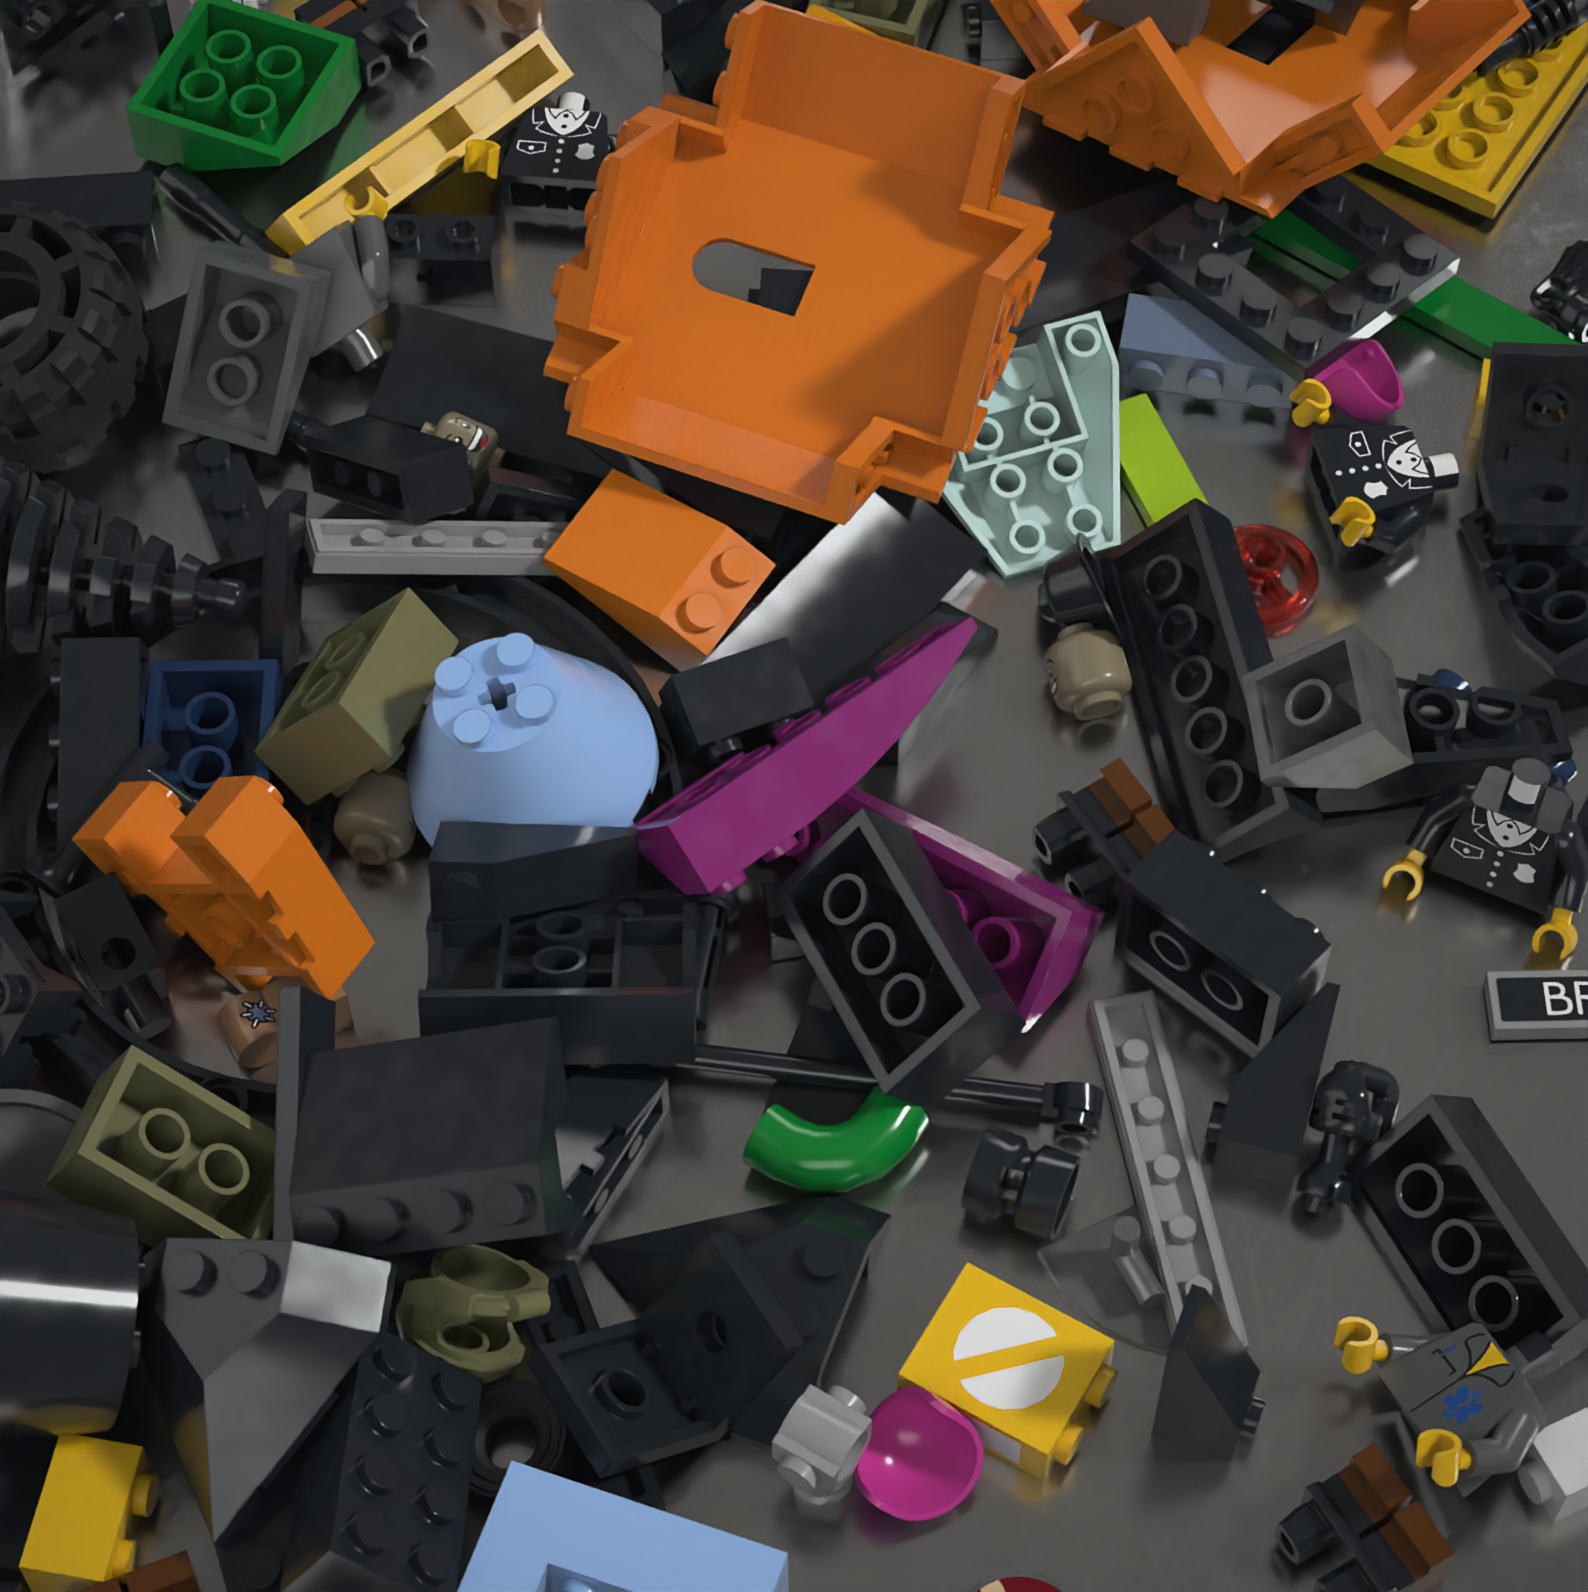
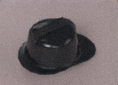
[1038,532,1127,648]

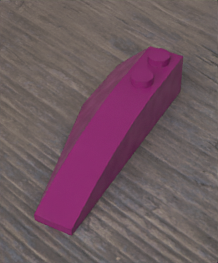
[630,616,978,898]
[755,747,1106,1032]

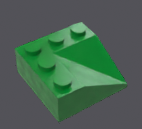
[125,0,362,171]

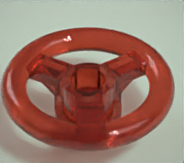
[1233,524,1319,627]

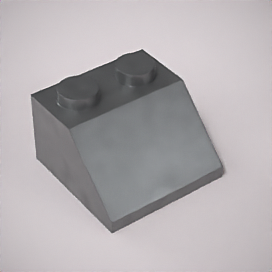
[1242,624,1414,789]

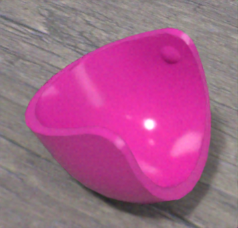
[1313,339,1404,423]
[853,1386,983,1521]

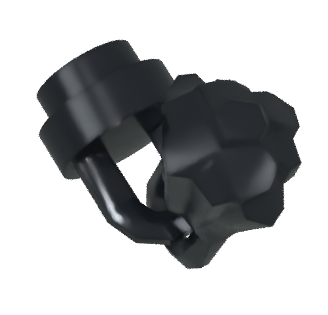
[1529,239,1588,342]

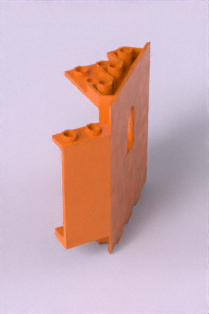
[543,0,1055,526]
[990,0,1532,219]

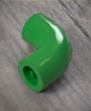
[742,1085,929,1192]

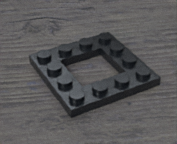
[1126,174,1460,384]

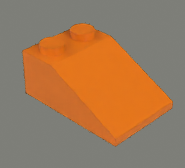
[540,468,776,672]

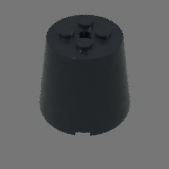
[0,1185,145,1440]

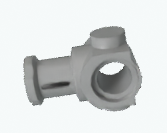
[772,1384,872,1509]

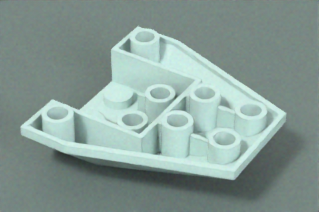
[941,310,1121,580]

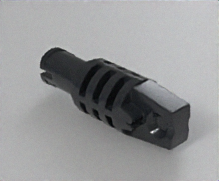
[1472,0,1588,77]

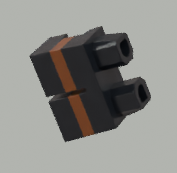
[294,0,432,87]

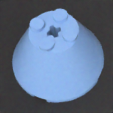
[406,633,659,847]

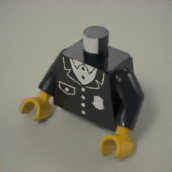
[463,92,618,218]
[1289,378,1459,557]
[1383,758,1588,960]

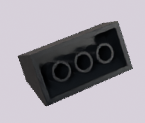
[1345,1094,1588,1365]

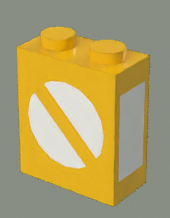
[897,1262,1119,1482]

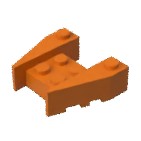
[72,775,376,1000]

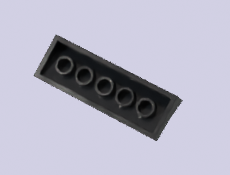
[1008,176,1254,349]
[365,302,623,489]
[659,486,988,772]
[1099,497,1325,863]

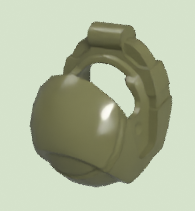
[394,1244,551,1386]

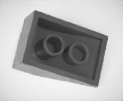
[161,240,332,455]

